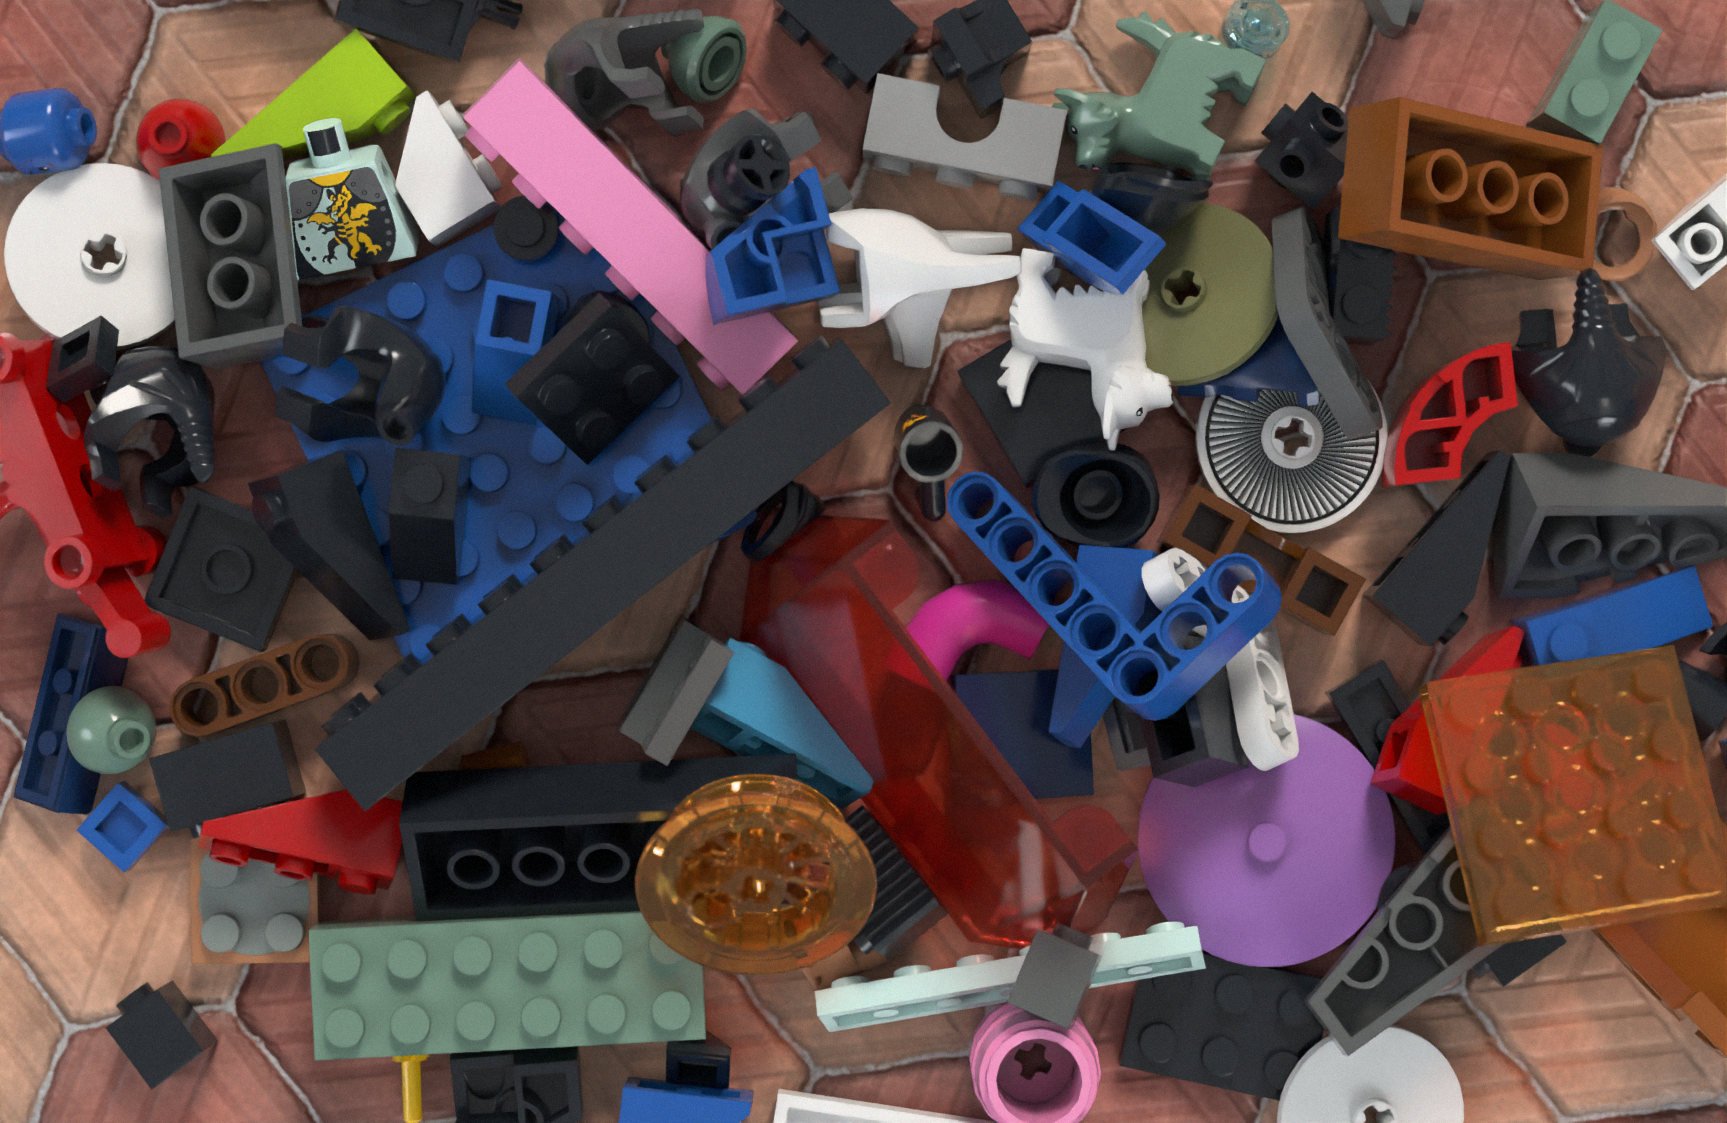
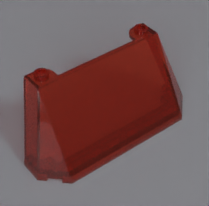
[740,515,1139,949]

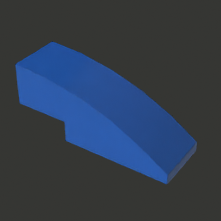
[1017,180,1166,295]

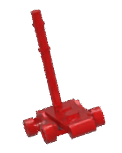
[0,331,171,658]

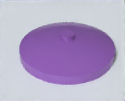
[1137,714,1395,967]

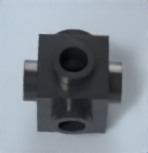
[1255,92,1349,210]

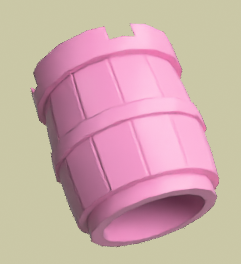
[969,1002,1101,1123]

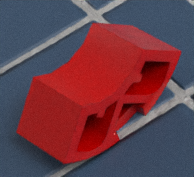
[1381,341,1518,488]

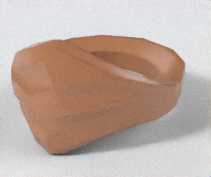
[1593,187,1657,282]

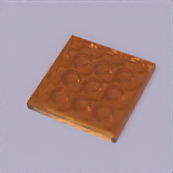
[1419,645,1727,947]

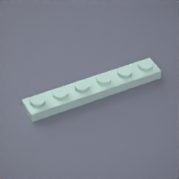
[815,922,1206,1032]

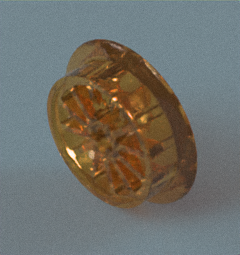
[635,774,877,975]

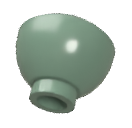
[661,16,747,104]
[67,686,156,774]

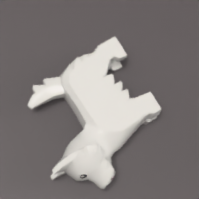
[997,248,1173,451]

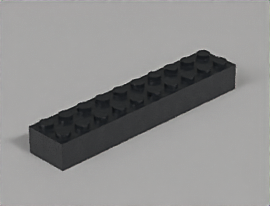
[314,335,891,811]

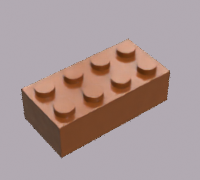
[1338,97,1603,280]

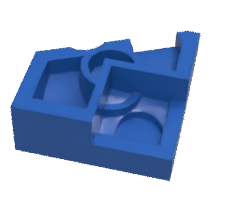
[705,167,841,325]

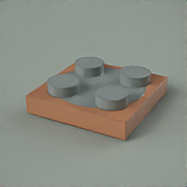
[190,836,322,964]

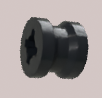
[707,134,790,215]

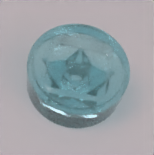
[1221,0,1289,59]

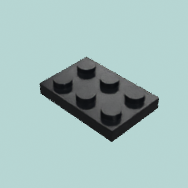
[1118,951,1324,1101]

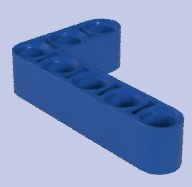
[947,472,1282,721]

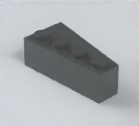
[1304,792,1565,1056]

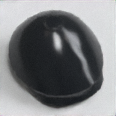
[1091,162,1214,234]
[1032,442,1160,549]

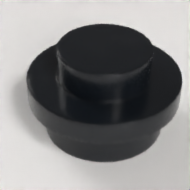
[494,196,559,261]

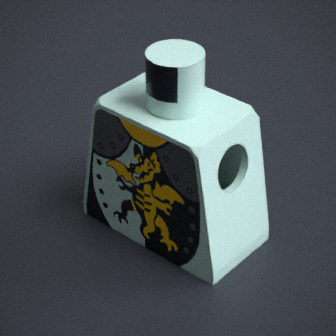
[285,118,419,280]

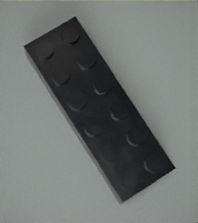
[399,754,803,921]

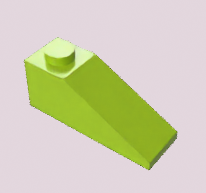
[211,28,417,161]

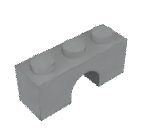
[862,73,1067,201]

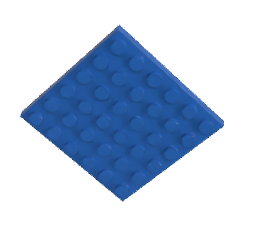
[260,201,760,661]

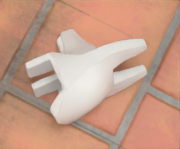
[817,208,1021,368]

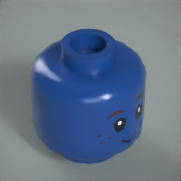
[0,88,97,175]

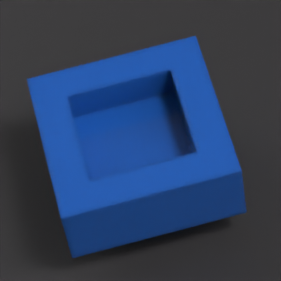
[76,781,168,872]

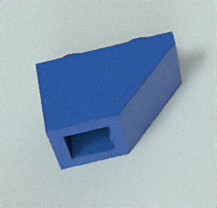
[471,279,560,425]

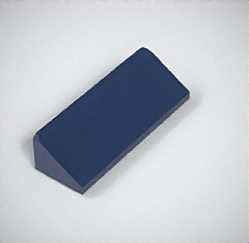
[13,613,129,815]

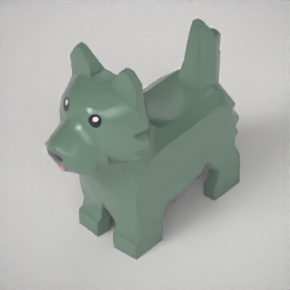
[1052,12,1267,175]

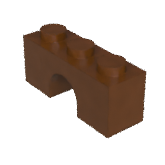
[1157,484,1366,636]

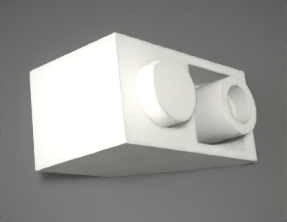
[395,91,503,248]
[1651,173,1727,290]

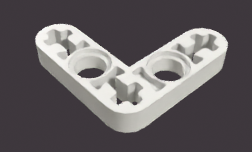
[1142,547,1299,771]

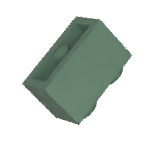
[1527,0,1663,145]

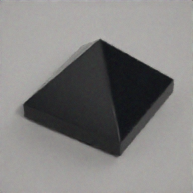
[666,1030,731,1089]

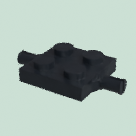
[333,0,523,64]

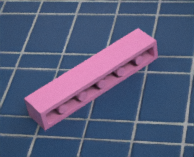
[463,57,798,394]

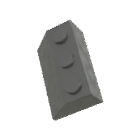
[158,143,302,370]

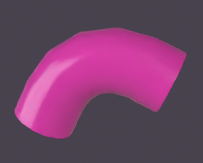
[887,579,1058,689]

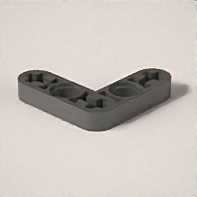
[1272,205,1383,440]

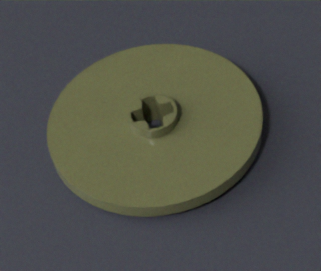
[1094,203,1278,386]

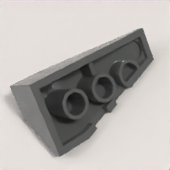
[1493,453,1727,599]

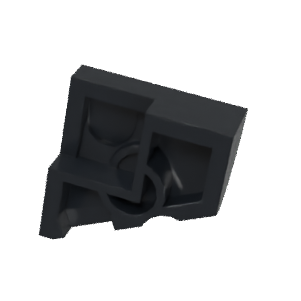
[450,1046,583,1123]

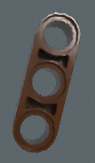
[169,634,360,737]

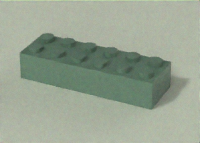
[308,908,707,1061]

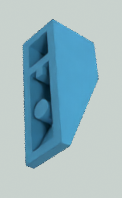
[690,637,874,810]

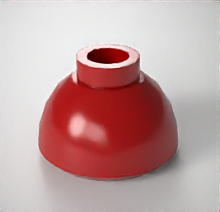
[136,99,226,181]

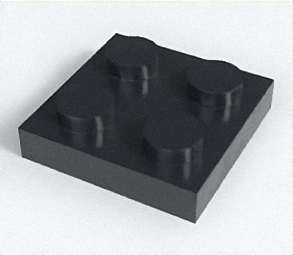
[505,293,680,465]
[144,486,298,652]

